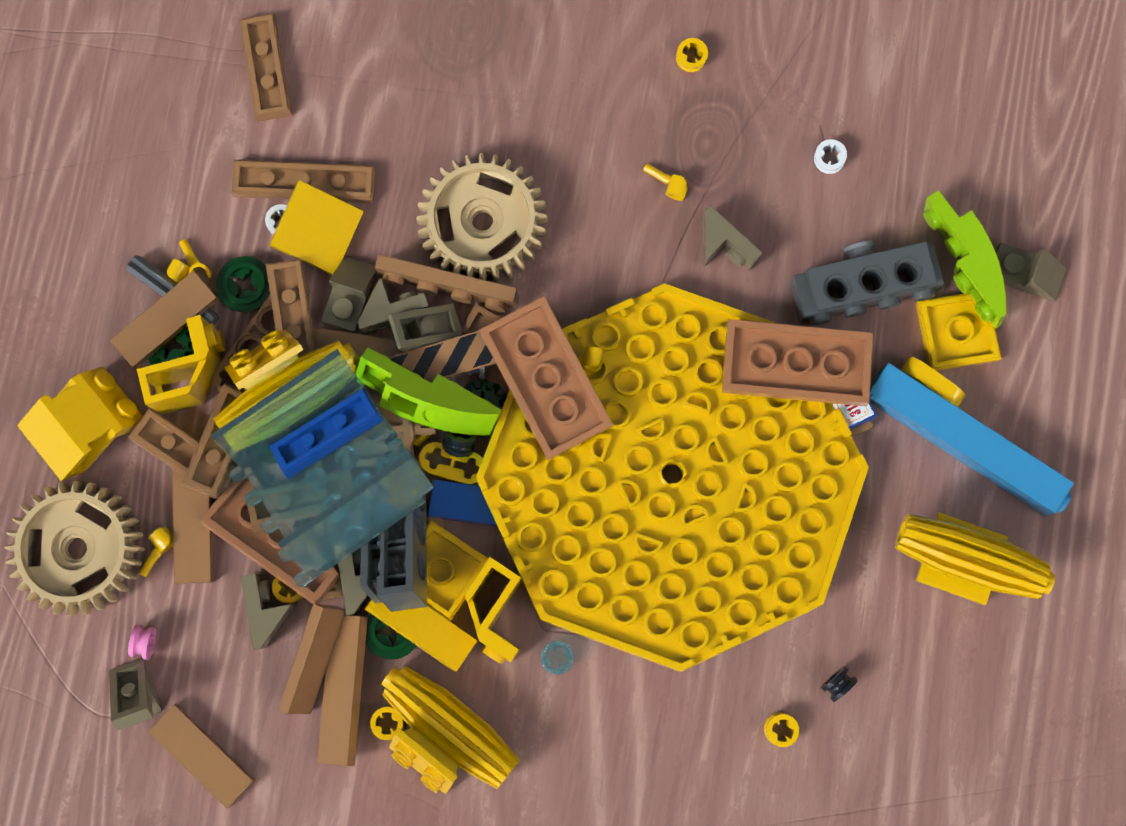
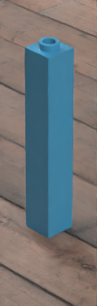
[869,363,1074,516]

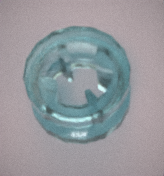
[541,641,574,674]

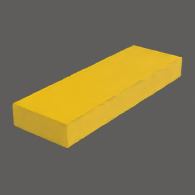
[365,599,477,672]

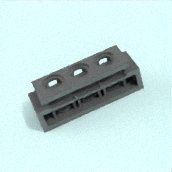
[789,242,944,326]
[360,454,427,612]

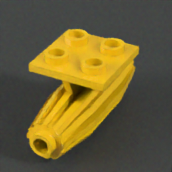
[213,329,360,449]
[895,512,1055,606]
[381,666,520,794]

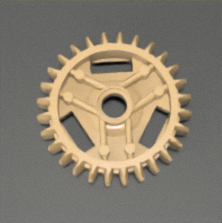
[416,153,548,283]
[4,481,145,616]

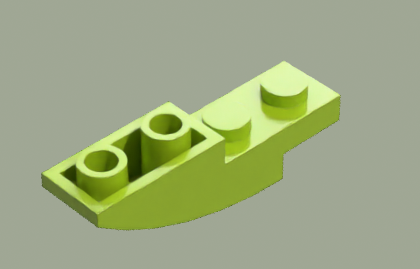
[923,190,1006,329]
[354,347,502,435]

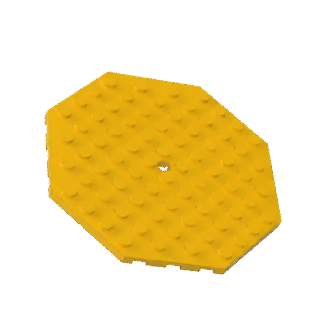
[476,283,869,672]

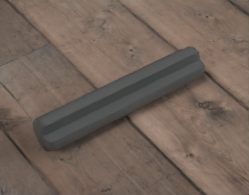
[126,255,219,325]

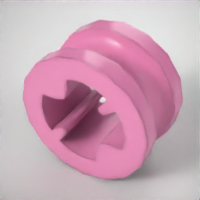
[128,624,157,660]

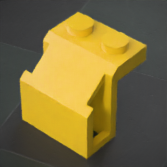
[137,315,226,415]
[17,366,143,481]
[465,557,522,664]

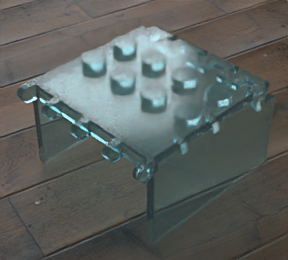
[211,349,434,587]

